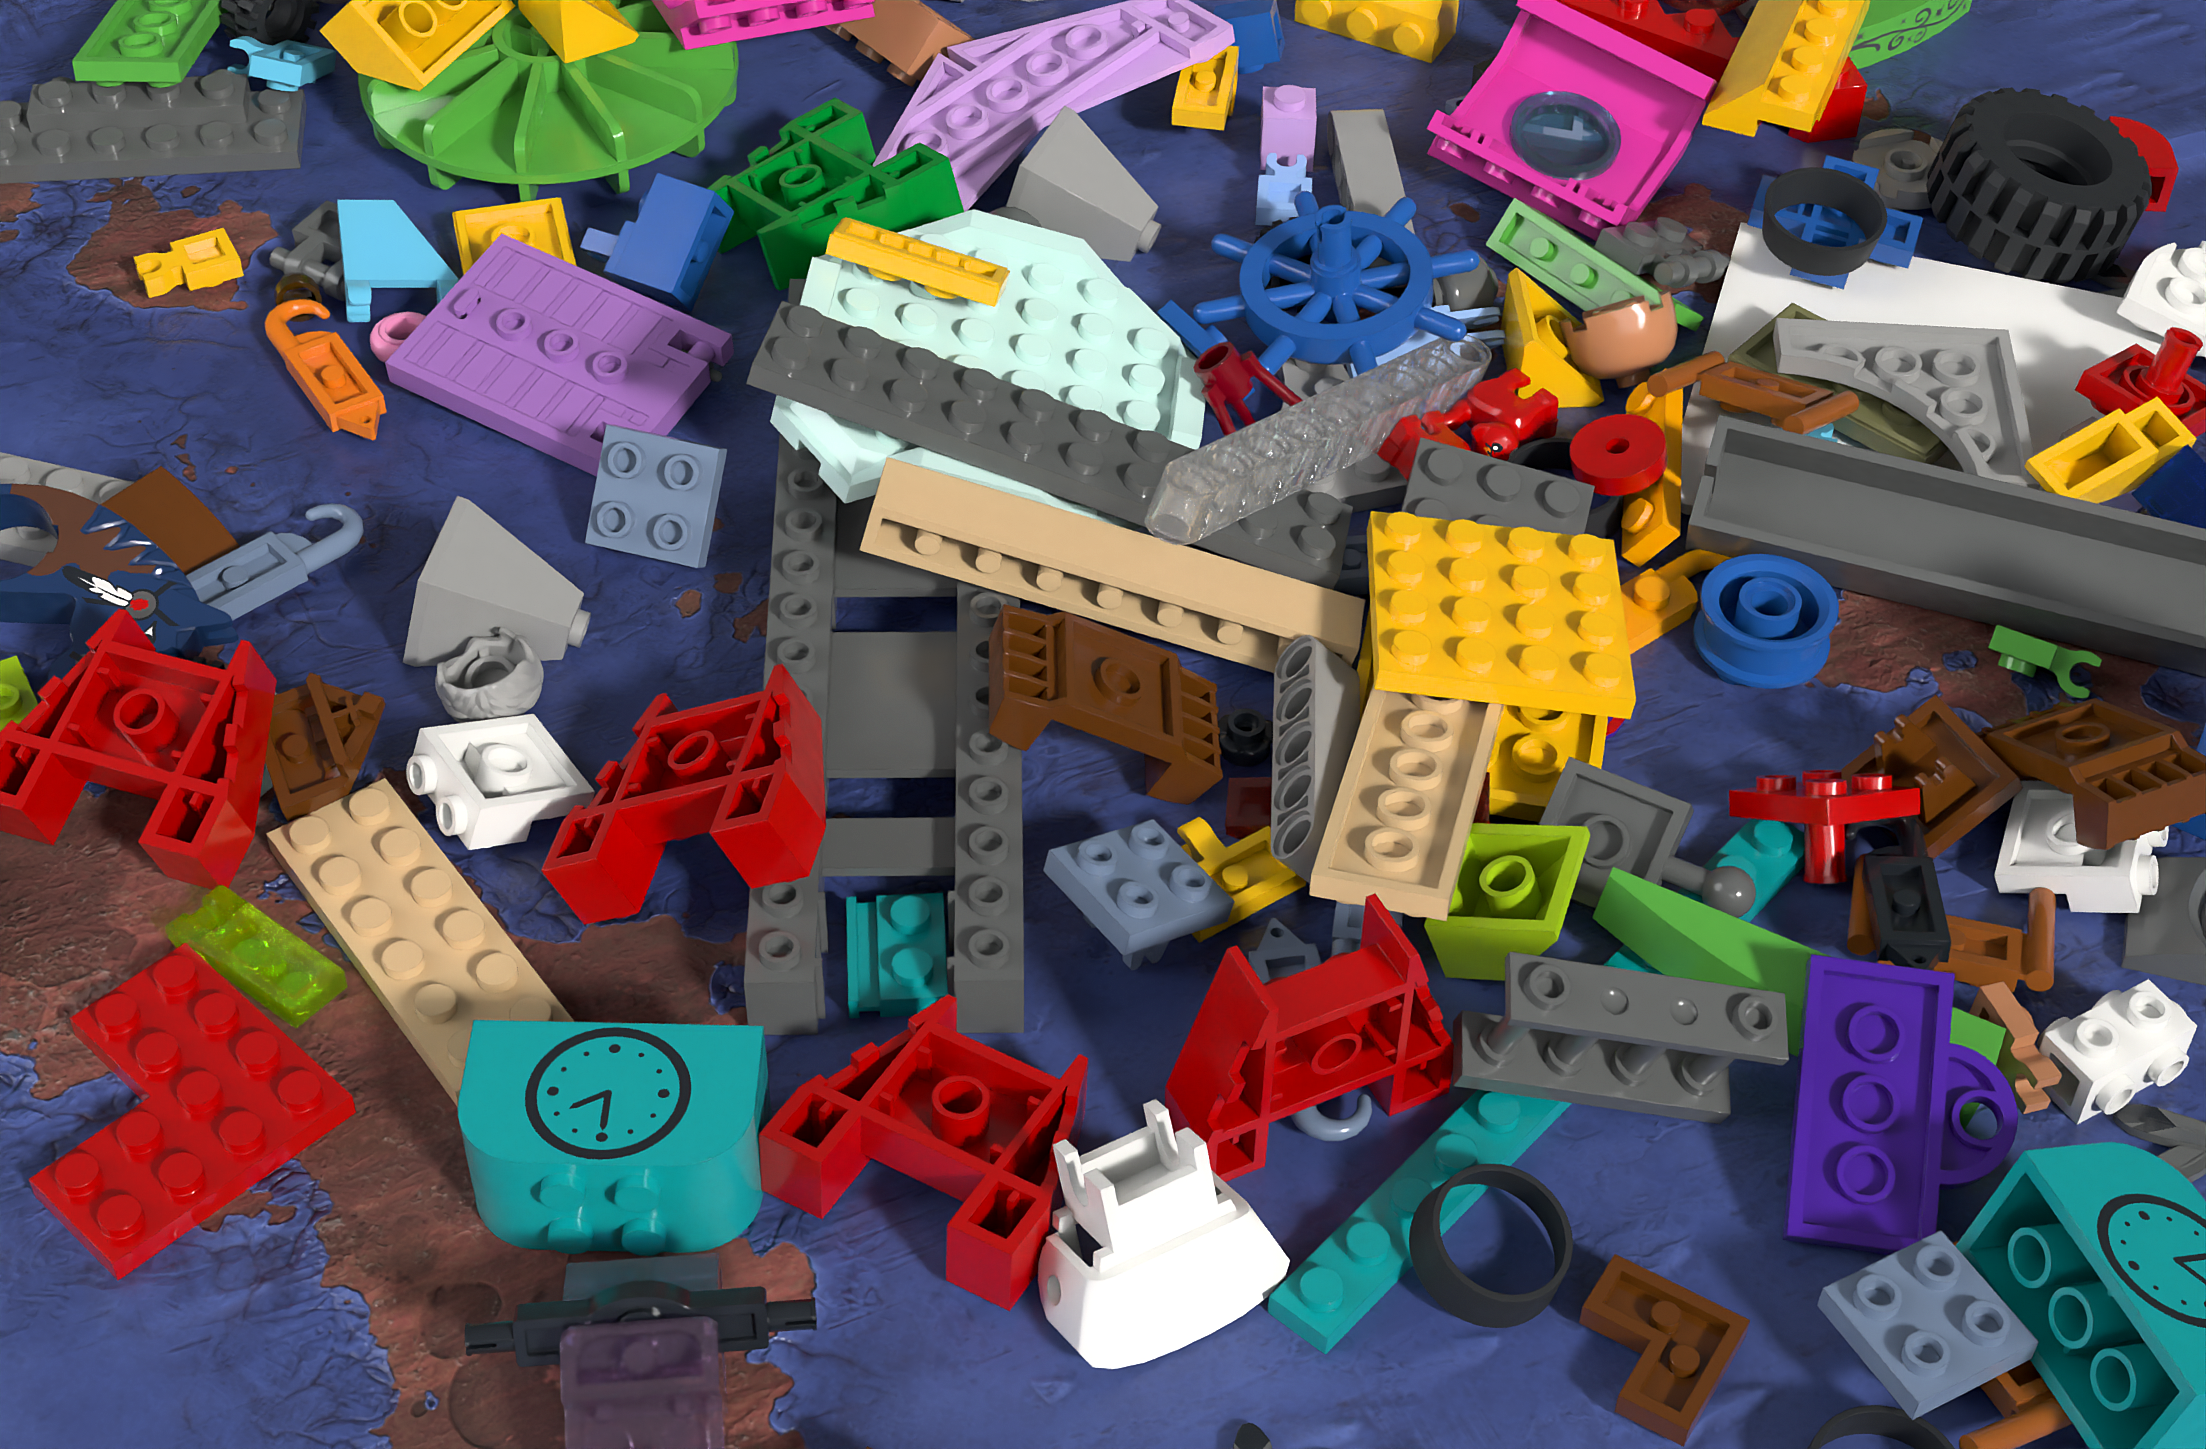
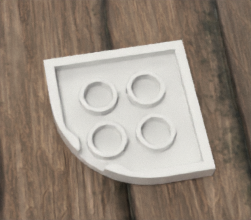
[2116,241,2206,358]

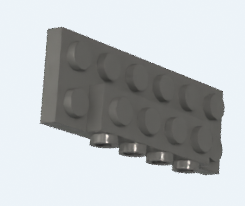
[0,69,307,184]

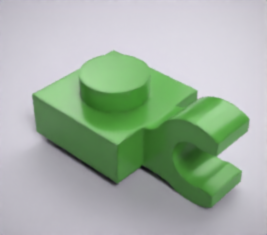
[1988,625,2102,699]

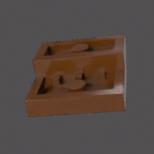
[100,466,240,576]

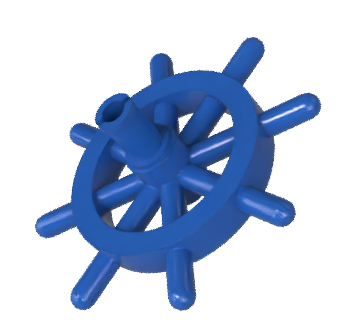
[1193,191,1480,388]

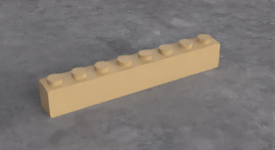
[860,457,1365,673]

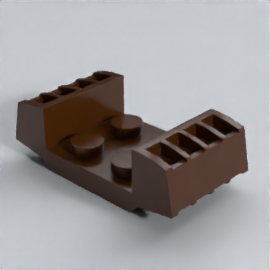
[989,604,1223,805]
[1975,698,2206,850]

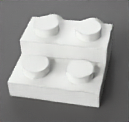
[406,714,595,850]
[1994,781,2169,913]

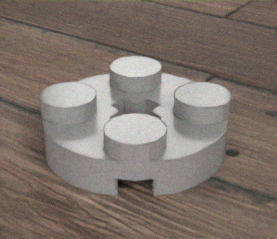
[1851,129,1943,212]

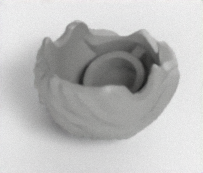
[435,627,544,723]

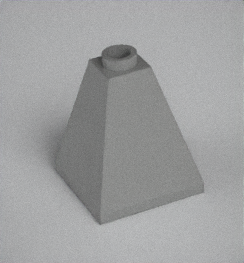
[1006,106,1161,262]
[403,496,591,667]

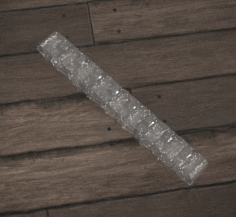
[1144,334,1492,545]

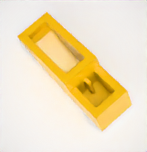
[2024,397,2197,504]

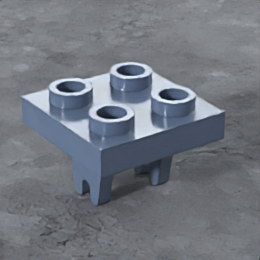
[585,425,727,568]
[1043,819,1234,970]
[1817,1230,2039,1420]

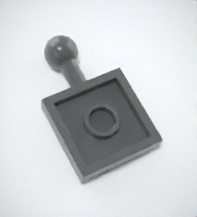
[1539,757,1756,918]

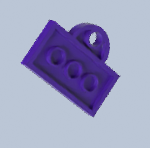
[1783,954,2018,1255]

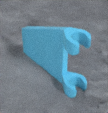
[337,200,459,322]

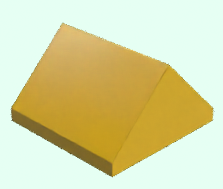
[518,0,639,64]
[1501,267,1604,408]

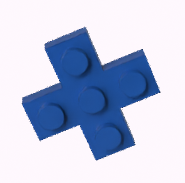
[1747,155,1923,290]

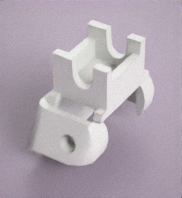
[1038,1099,1290,1369]

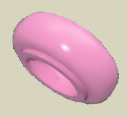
[370,311,427,363]

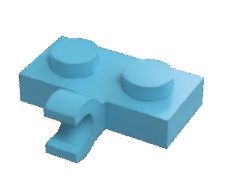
[227,36,337,92]

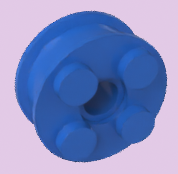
[1693,554,1839,689]

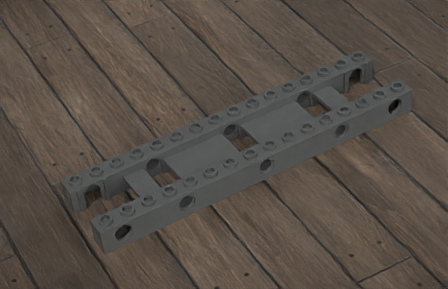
[744,279,1024,1035]

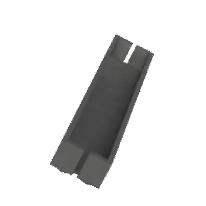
[1685,415,2206,677]

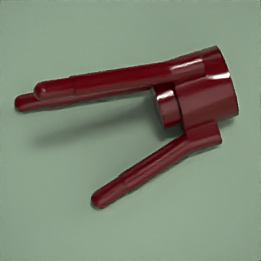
[1193,341,1332,467]

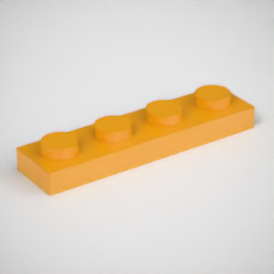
[1621,368,1683,568]

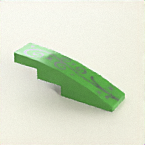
[1848,0,1972,69]

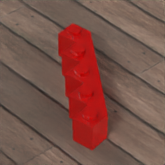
[1555,0,1868,143]

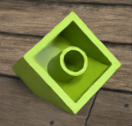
[1424,823,1591,981]

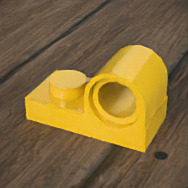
[1172,46,1239,131]

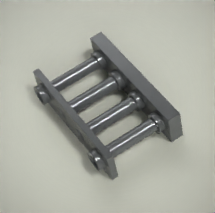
[1453,952,1789,1124]

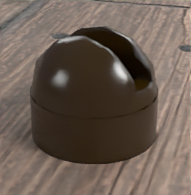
[274,272,322,322]

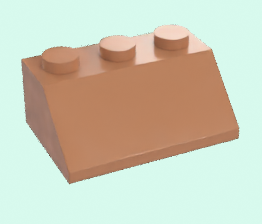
[825,0,976,87]

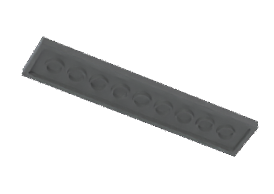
[746,301,1353,590]

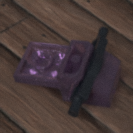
[464,1253,817,1449]

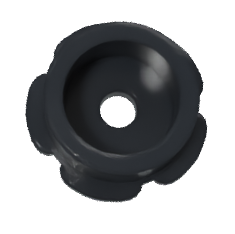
[1218,708,1273,767]

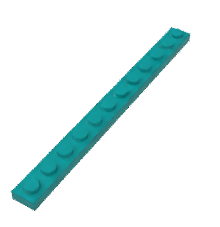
[1268,819,1805,1355]

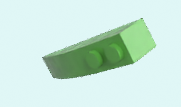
[1592,867,2006,1130]

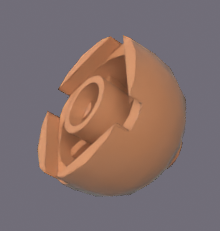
[1559,291,1678,388]

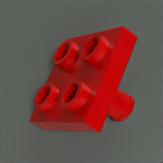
[2075,327,2206,437]
[1729,769,1920,884]

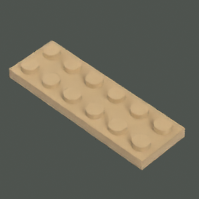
[1309,684,1504,921]
[266,778,574,1107]

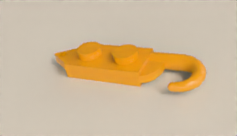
[1620,549,1731,654]

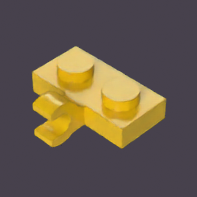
[1177,817,1306,943]

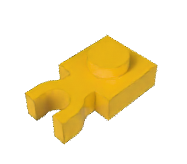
[133,228,244,298]

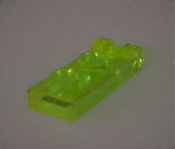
[165,885,348,1029]

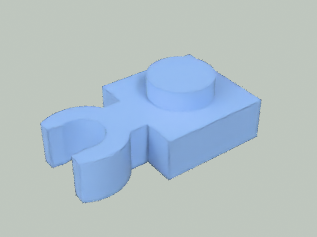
[1255,153,1312,226]

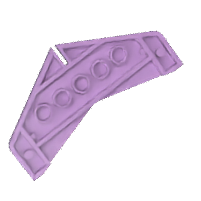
[872,0,1235,212]

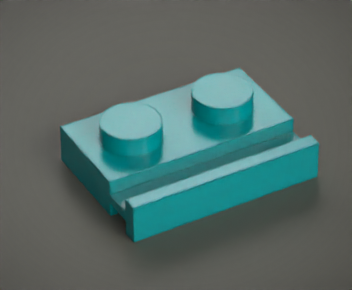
[846,893,948,1018]

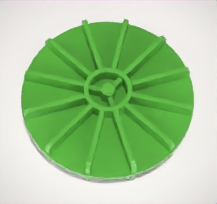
[358,0,739,202]

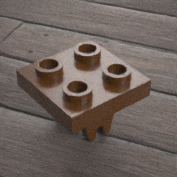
[1841,694,2023,859]

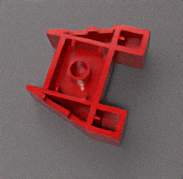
[0,608,277,893]
[541,664,826,925]
[1164,893,1454,1182]
[759,994,1088,1311]

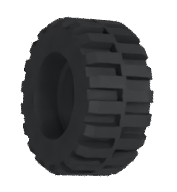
[1926,87,2152,284]

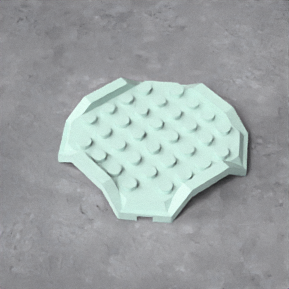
[770,209,1206,537]

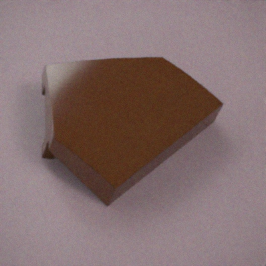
[265,672,386,822]

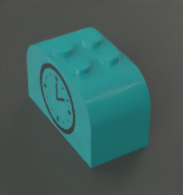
[458,1020,772,1256]
[1955,1142,2206,1449]

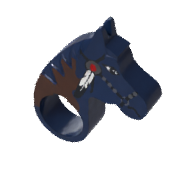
[0,483,239,681]

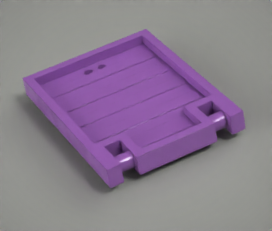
[385,233,734,477]

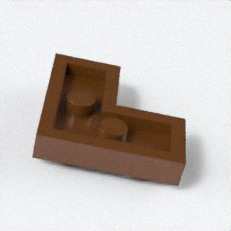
[1579,1254,1750,1447]

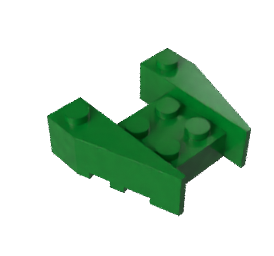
[707,98,964,291]

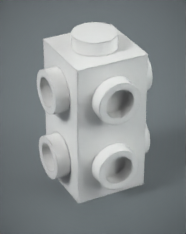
[2037,979,2197,1125]

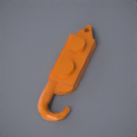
[264,299,387,440]

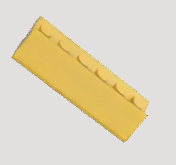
[1702,0,1870,137]

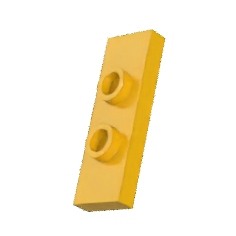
[825,217,1010,307]

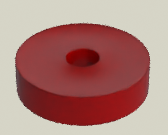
[1570,414,1668,496]

